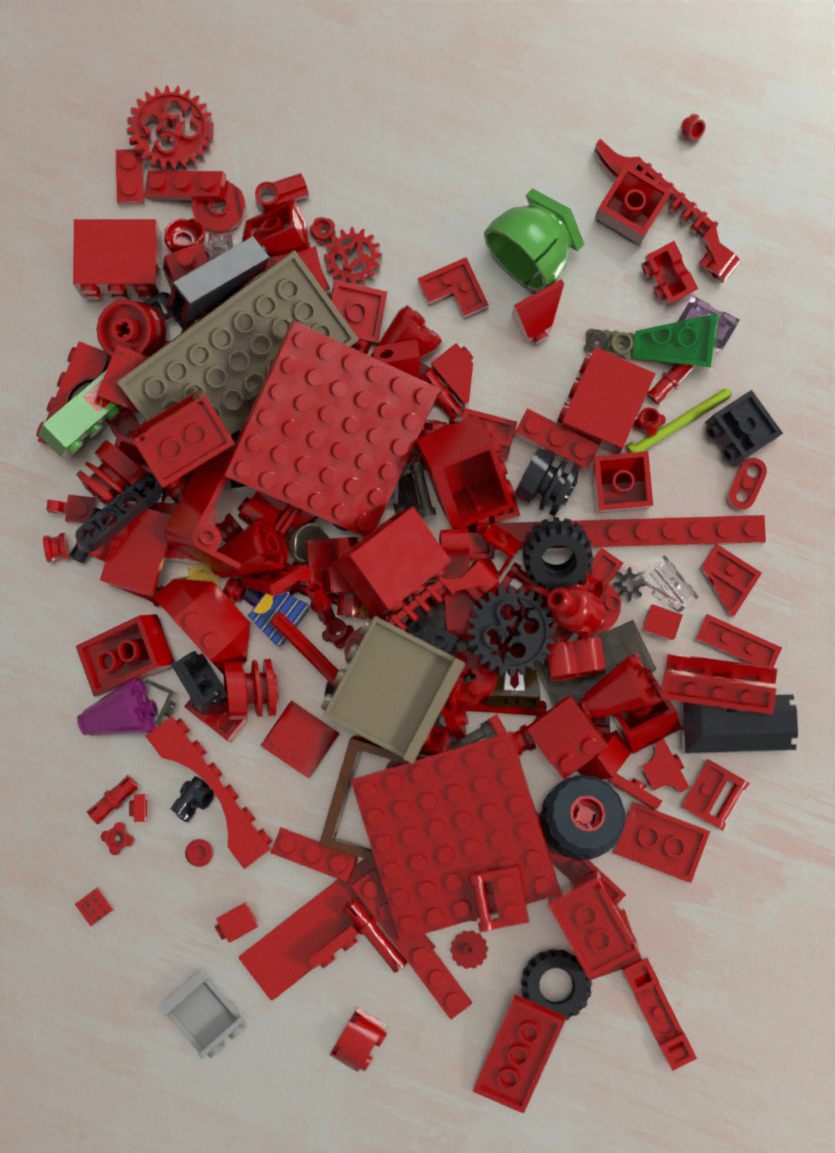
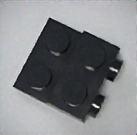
[704,390,783,466]

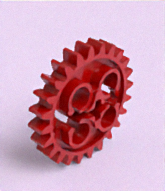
[127,85,214,171]

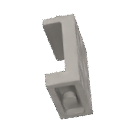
[158,969,245,1059]

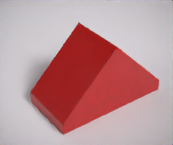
[578,730,632,780]

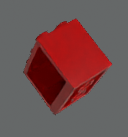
[73,219,162,300]
[557,347,656,454]
[129,389,235,488]
[416,415,515,529]
[333,507,452,615]
[548,870,640,980]

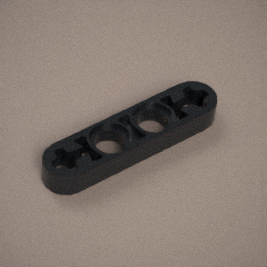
[75,474,163,552]

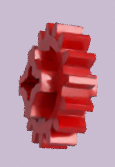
[324,227,382,285]

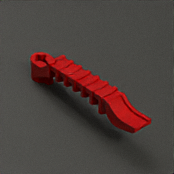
[594,138,740,283]
[333,559,499,686]

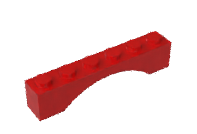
[145,716,272,869]

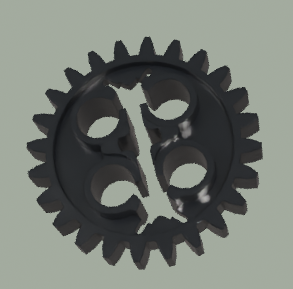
[465,586,556,677]

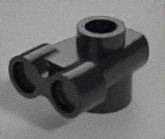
[170,776,214,823]

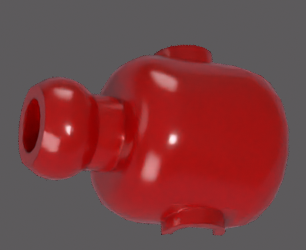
[548,585,605,636]

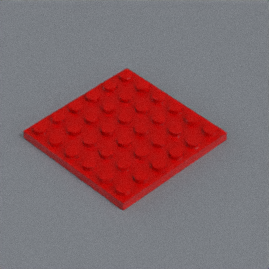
[222,320,440,537]
[350,732,561,941]

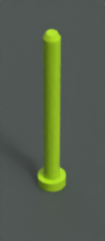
[625,388,732,453]

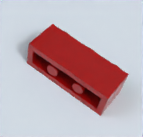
[514,408,600,474]

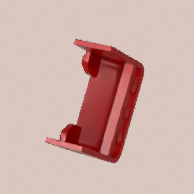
[164,449,241,577]

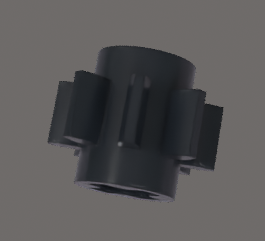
[612,567,647,602]

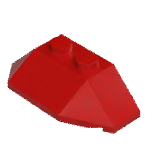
[154,578,250,674]

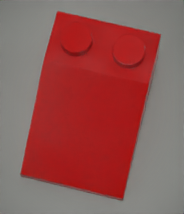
[76,614,174,697]

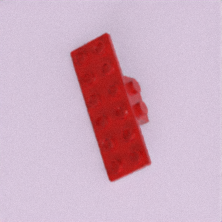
[239,859,380,1001]

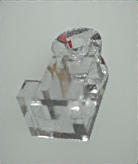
[208,231,234,261]

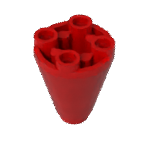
[370,305,443,359]
[580,653,662,719]

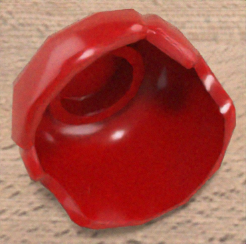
[164,218,205,252]

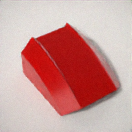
[242,199,309,256]

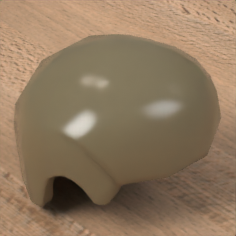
[288,523,329,565]

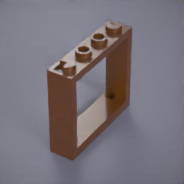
[319,735,424,862]

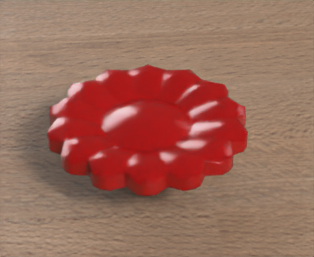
[450,931,488,969]

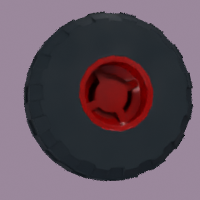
[540,775,626,861]

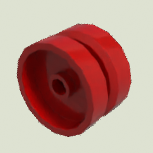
[96,299,167,357]

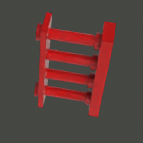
[661,653,778,715]

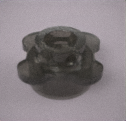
[583,328,612,354]

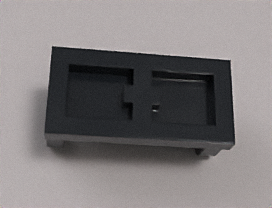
[171,651,228,715]

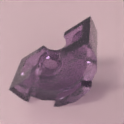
[677,296,740,354]

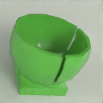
[484,188,584,292]

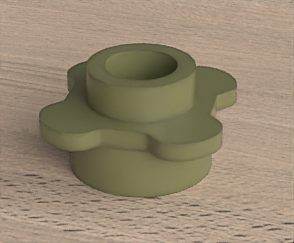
[607,330,635,359]

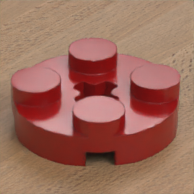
[191,180,246,234]
[450,651,497,706]

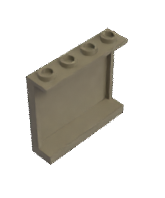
[320,615,465,764]

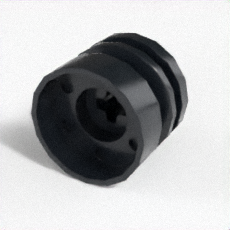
[513,445,580,517]

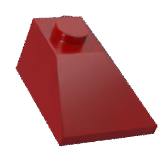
[512,279,564,344]

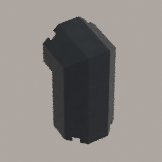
[680,694,798,754]

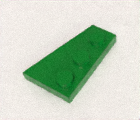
[632,313,720,367]

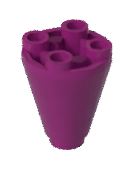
[77,678,158,736]

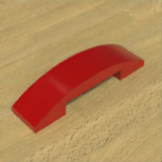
[622,957,697,1071]

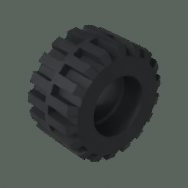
[522,517,593,592]
[520,949,592,1020]

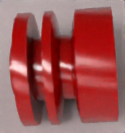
[76,440,148,507]
[223,659,279,720]

